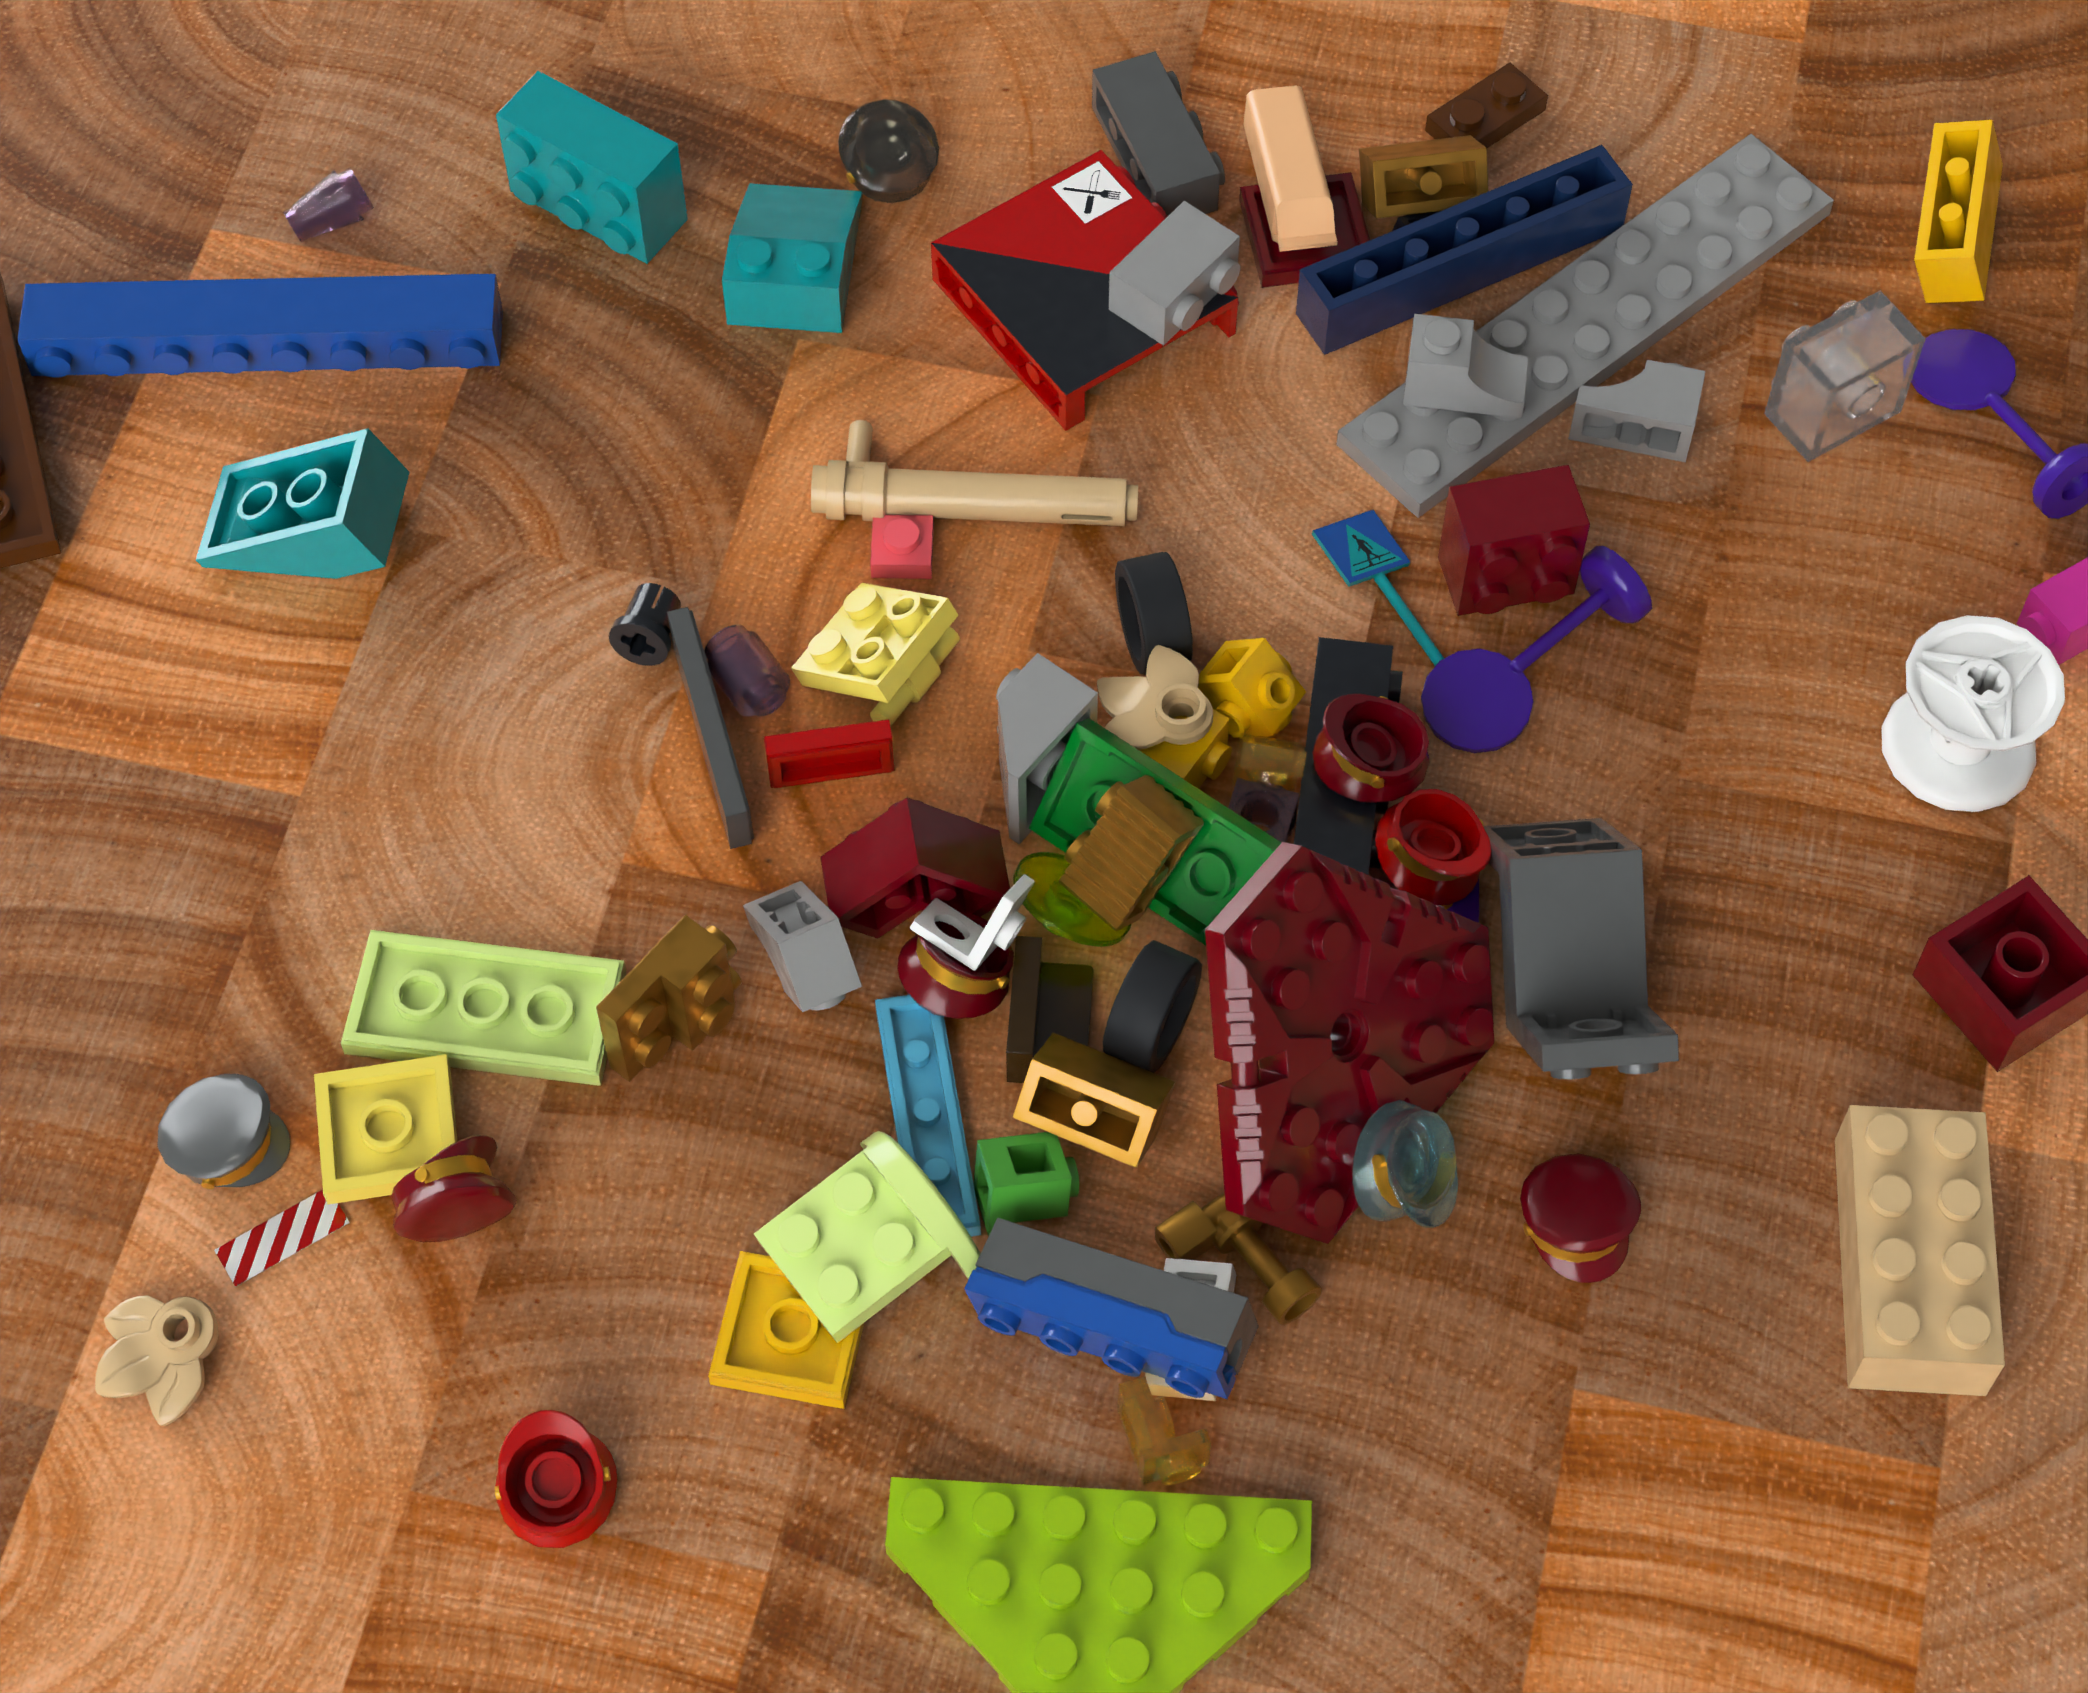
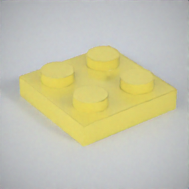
[314,1054,457,1205]

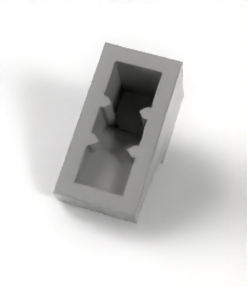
[1403,314,1529,418]
[1568,360,1706,463]
[743,881,862,1012]

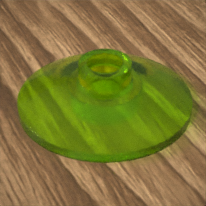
[1013,852,1131,947]

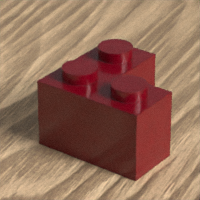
[820,797,1010,939]

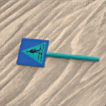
[1312,510,1444,666]

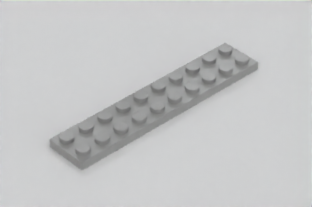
[1336,134,1834,518]

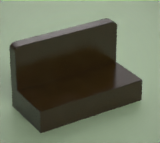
[1006,936,1093,1083]

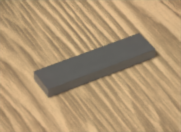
[667,607,754,849]

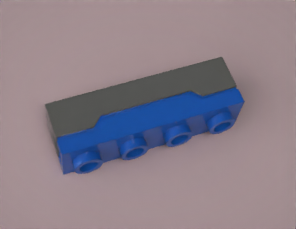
[964,1218,1259,1400]

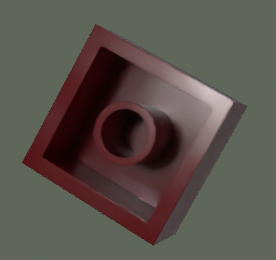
[1438,464,1590,616]
[1912,875,2088,1072]

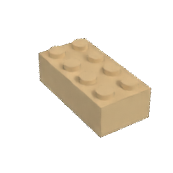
[1835,1105,2005,1396]

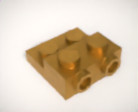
[596,915,742,1082]

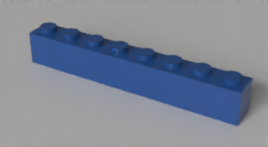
[17,274,503,378]

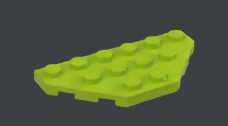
[885,1477,1312,1693]

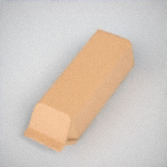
[1243,85,1338,252]

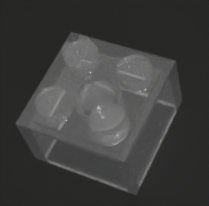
[1764,290,1926,462]

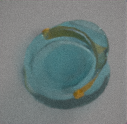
[1353,1100,1458,1228]

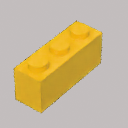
[1914,120,2003,303]

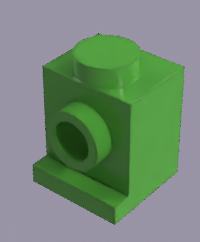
[973,1132,1079,1235]

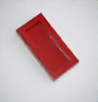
[764,719,895,788]

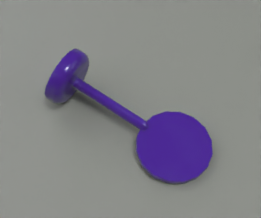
[1908,329,2088,519]
[1421,546,1652,753]

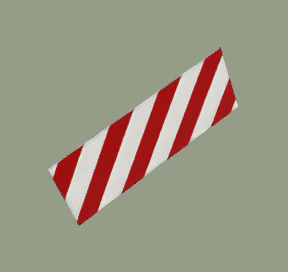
[214,1190,350,1287]

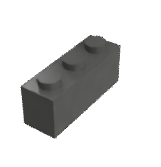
[1092,51,1225,216]

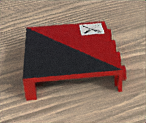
[931,150,1240,431]

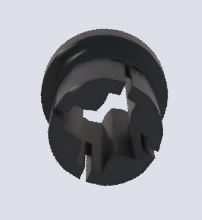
[609,583,681,666]

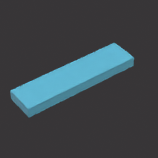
[875,995,981,1237]

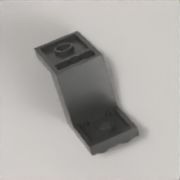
[1484,818,1679,1079]

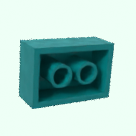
[496,71,688,264]

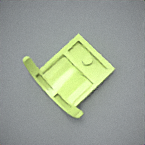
[754,1131,981,1343]

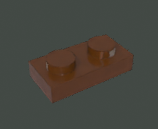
[1425,62,1548,149]

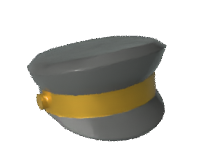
[157,1074,290,1189]

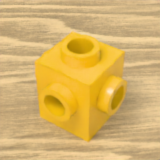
[1198,638,1306,738]

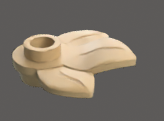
[1097,645,1213,750]
[95,1296,219,1426]

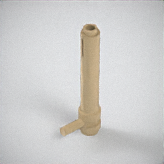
[811,420,1138,526]

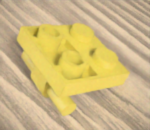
[791,583,960,727]

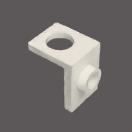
[910,874,1035,971]

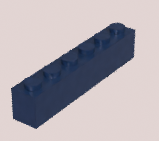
[1296,145,1633,355]

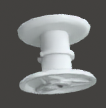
[1881,615,2065,812]

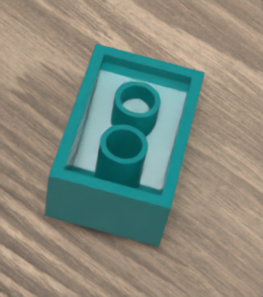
[722,183,863,333]
[196,428,410,579]

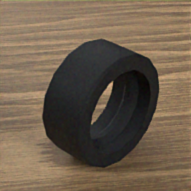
[1115,552,1193,675]
[1103,940,1202,1073]

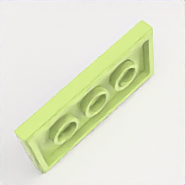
[341,930,626,1086]

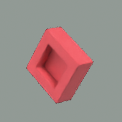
[870,515,934,579]

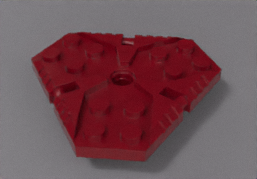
[1205,842,1495,1244]

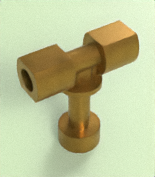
[1155,1192,1322,1325]

